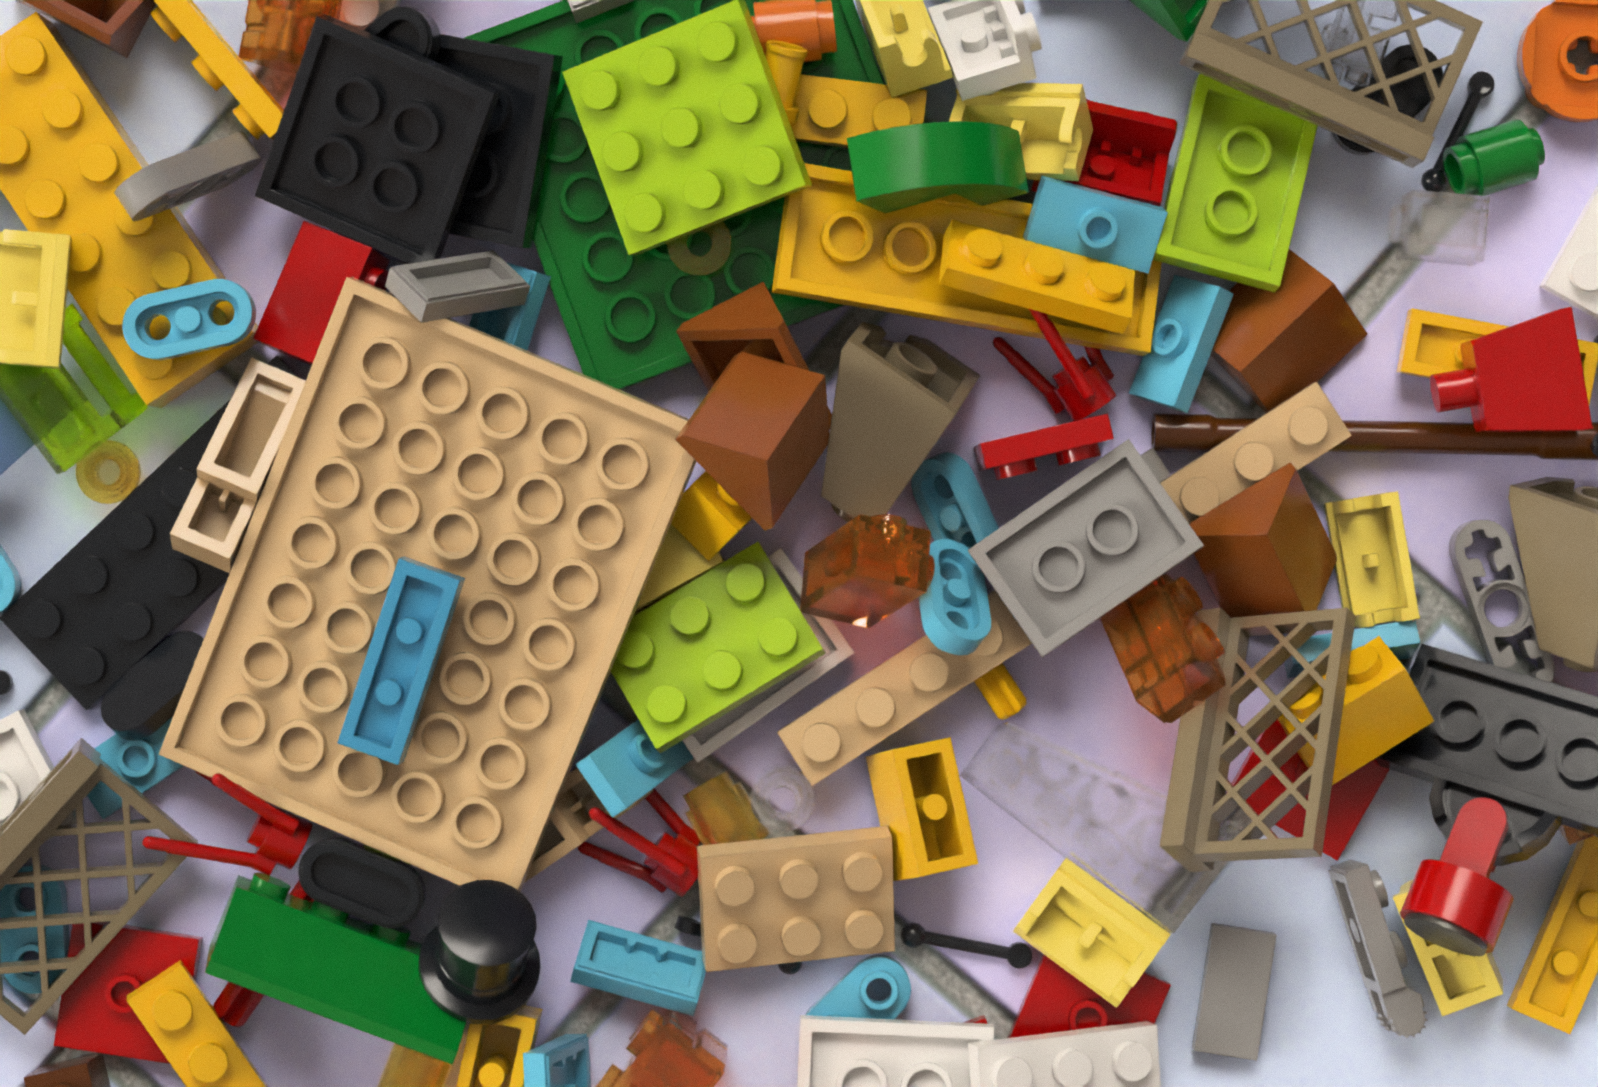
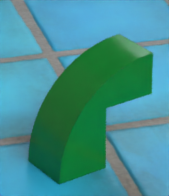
[847,121,1029,213]

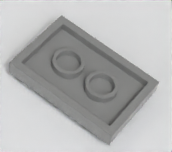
[968,439,1204,659]

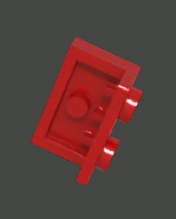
[1031,99,1178,207]

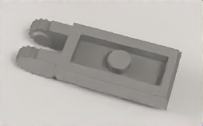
[1328,859,1428,1038]

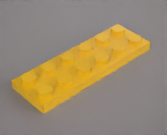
[772,163,1162,356]

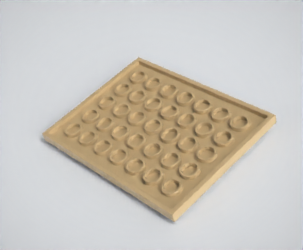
[158,277,697,892]

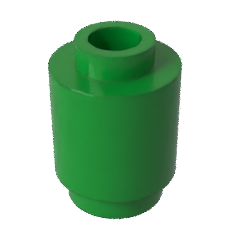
[1443,119,1545,198]

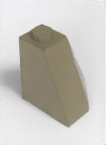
[821,321,981,532]
[1508,477,1598,672]

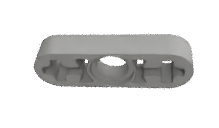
[114,131,262,221]
[1449,520,1555,682]

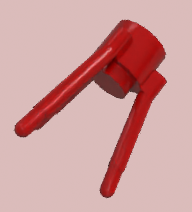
[992,309,1117,421]
[142,770,313,875]
[577,788,703,897]

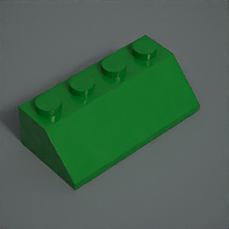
[205,873,466,1065]

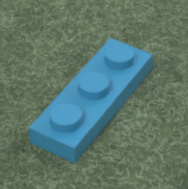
[337,556,465,765]

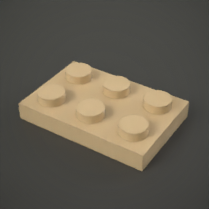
[697,826,895,972]

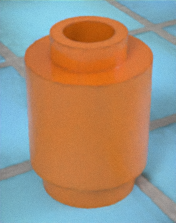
[751,0,837,62]

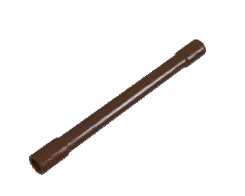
[1151,413,1598,460]

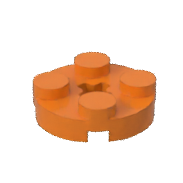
[1517,0,1598,122]

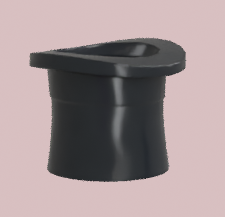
[418,880,541,1025]

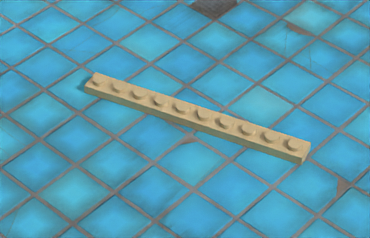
[777,382,1352,786]

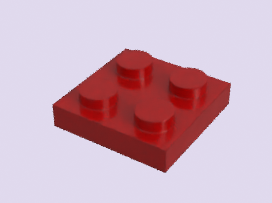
[973,413,1114,480]

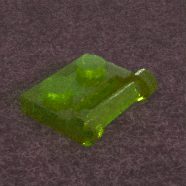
[0,303,148,474]

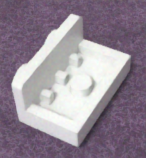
[927,0,1042,101]

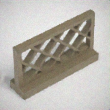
[1179,0,1483,168]
[1159,607,1356,872]
[0,738,198,1035]

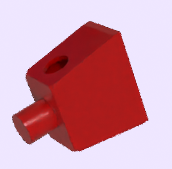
[1430,307,1593,432]

